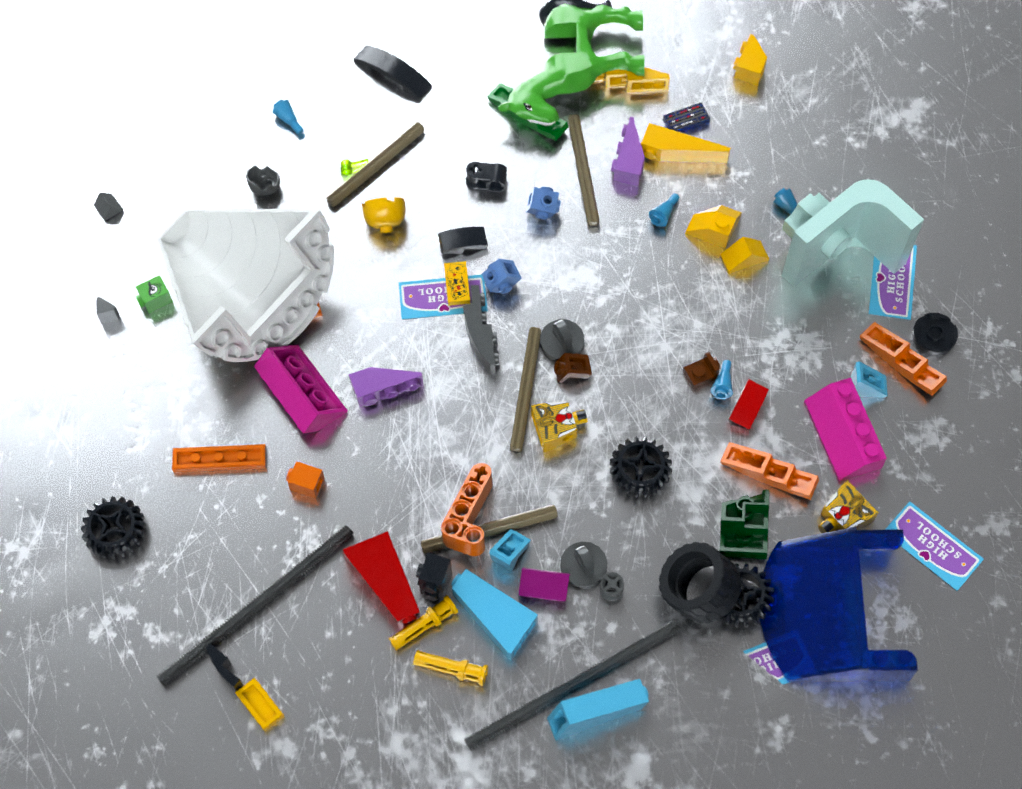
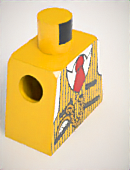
[531,401,588,453]
[818,480,878,538]

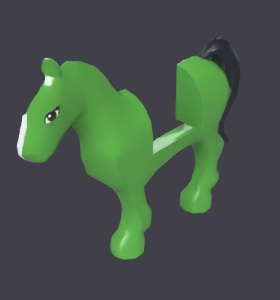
[498,0,645,126]

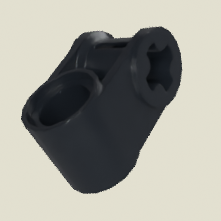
[466,161,507,192]

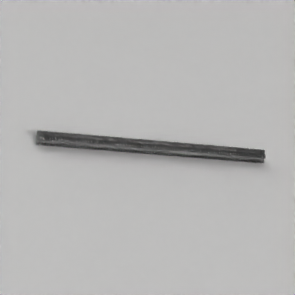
[156,525,353,687]
[464,620,682,751]

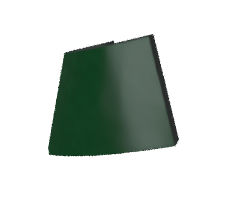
[719,489,770,559]

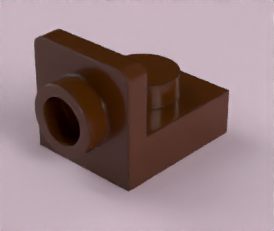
[683,351,720,389]
[554,353,592,383]

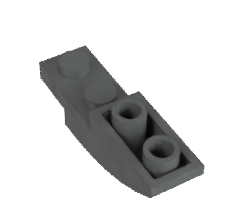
[463,285,499,374]

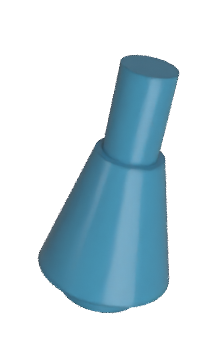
[272,99,304,135]
[774,188,797,215]
[649,193,680,227]
[710,360,733,400]

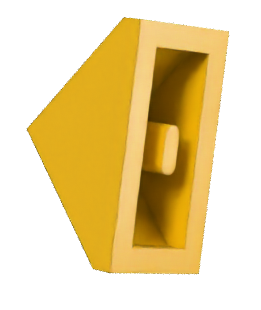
[720,237,769,274]

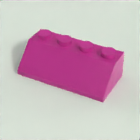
[254,345,348,434]
[804,377,887,482]

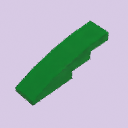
[487,83,569,141]

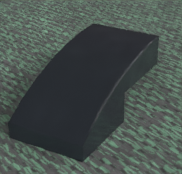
[438,226,488,254]
[206,643,244,692]

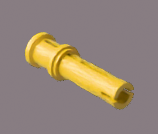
[388,595,459,651]
[413,650,489,687]

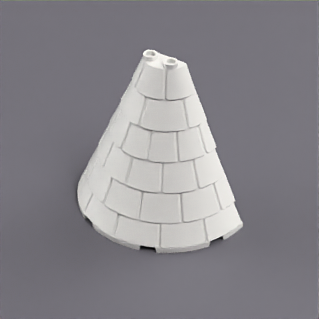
[157,208,334,362]

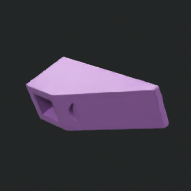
[611,117,645,186]
[349,367,424,407]

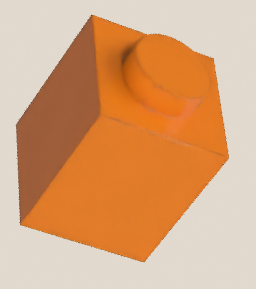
[286,461,325,499]

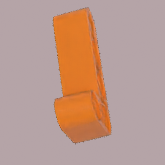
[441,463,493,556]

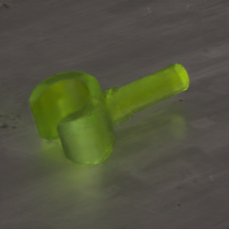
[340,158,369,176]

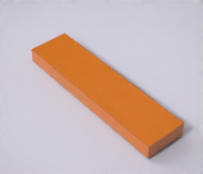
[172,444,266,473]

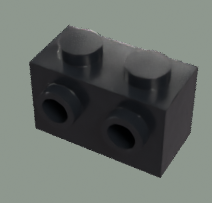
[416,552,452,601]

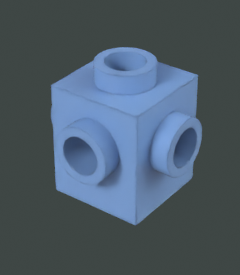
[525,186,561,220]
[482,258,522,294]

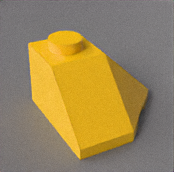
[685,205,742,249]

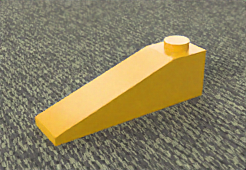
[641,123,731,163]

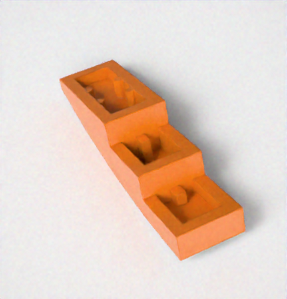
[860,322,947,396]
[720,442,819,500]

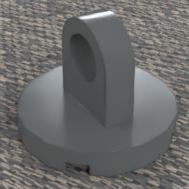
[540,319,584,360]
[560,541,608,589]

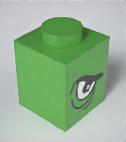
[135,275,173,314]

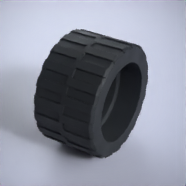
[659,542,742,624]

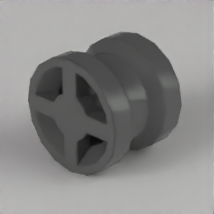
[600,572,624,601]

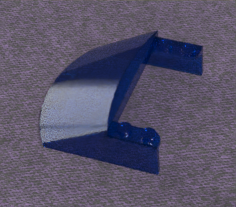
[759,527,918,682]

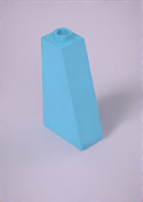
[451,569,538,660]
[547,679,649,741]

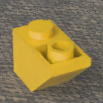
[733,34,767,86]

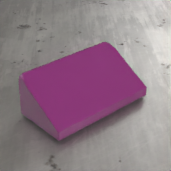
[518,567,570,602]

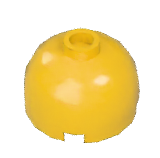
[361,197,406,233]

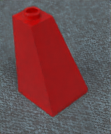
[342,531,420,624]

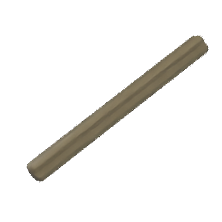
[568,114,599,226]
[326,122,425,207]
[510,327,541,452]
[421,505,558,554]

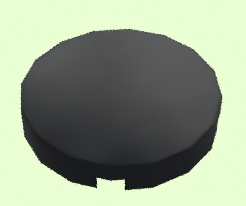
[912,313,958,356]

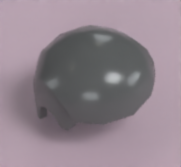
[246,165,281,196]

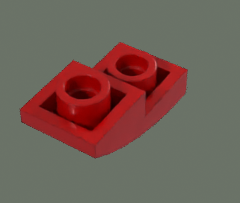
[728,379,769,430]

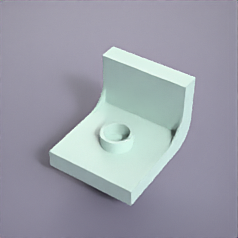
[782,179,924,287]

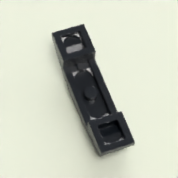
[353,45,432,101]

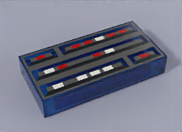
[663,102,710,132]

